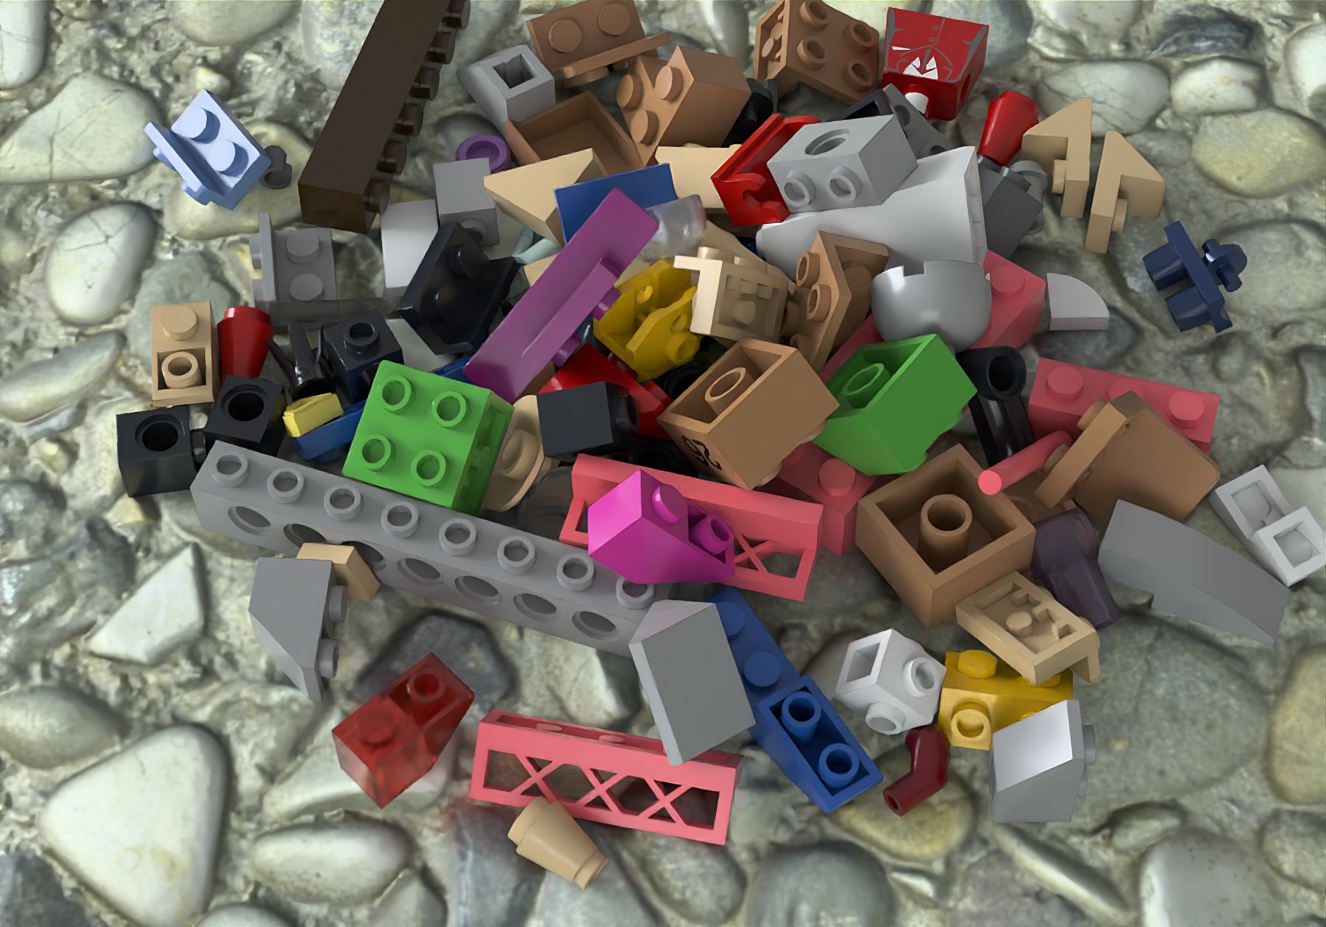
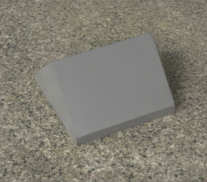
[628,599,756,767]

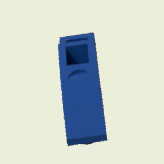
[703,586,883,814]

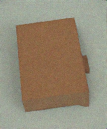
[504,90,645,176]

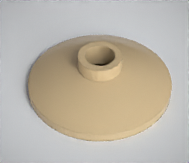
[482,395,552,512]

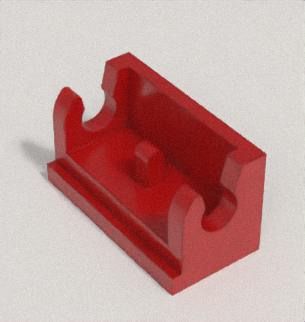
[710,113,822,226]

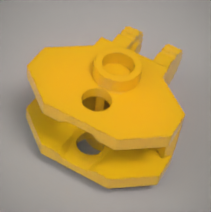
[593,259,705,383]

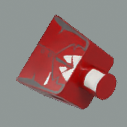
[881,7,989,122]

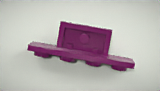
[463,188,660,405]

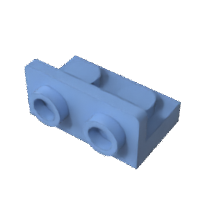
[144,88,274,210]

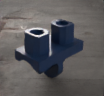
[1142,221,1247,334]

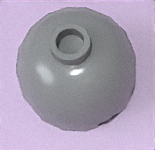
[869,260,992,359]

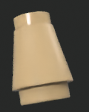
[508,795,609,890]

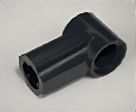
[955,345,1036,468]

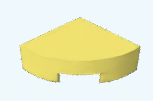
[282,393,344,437]

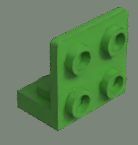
[343,360,515,517]

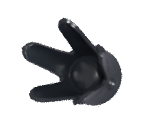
[265,320,337,402]

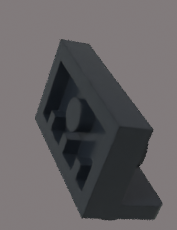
[396,221,520,355]

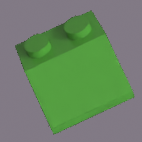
[810,333,977,476]

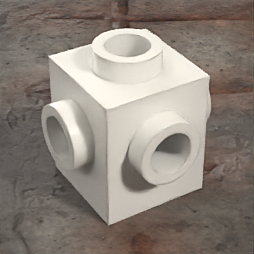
[833,628,947,735]

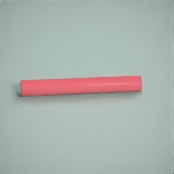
[978,429,1073,495]

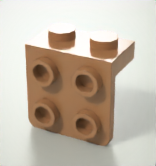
[1033,390,1221,529]

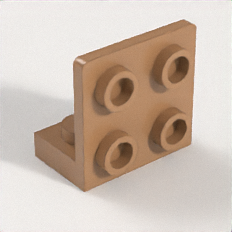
[525,0,672,88]
[752,0,879,106]
[779,230,890,377]

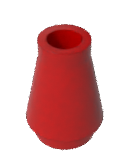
[976,91,1040,168]
[216,306,275,387]

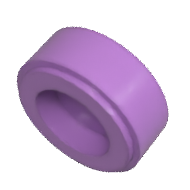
[455,134,512,175]

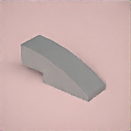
[1094,499,1290,646]

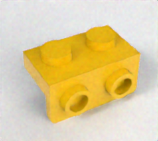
[937,650,1073,751]

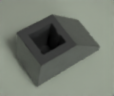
[977,154,1045,260]

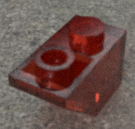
[331,652,475,810]

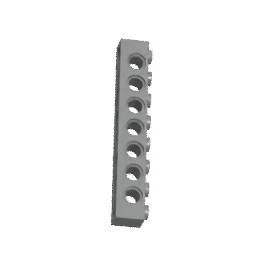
[190,440,677,660]

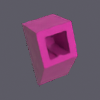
[588,469,735,584]

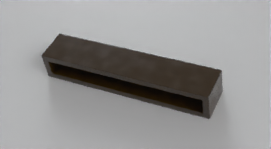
[297,0,471,235]

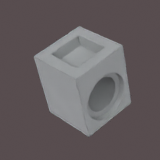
[433,157,500,247]

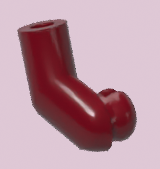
[883,725,951,817]

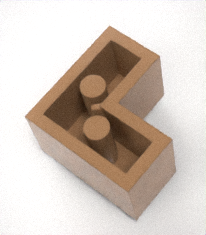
[615,45,752,167]

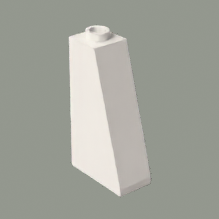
[756,146,988,281]

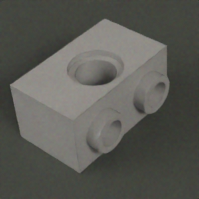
[767,114,919,213]

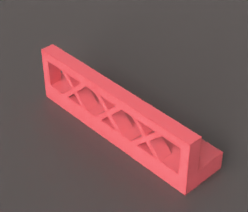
[559,453,824,602]
[468,709,744,846]

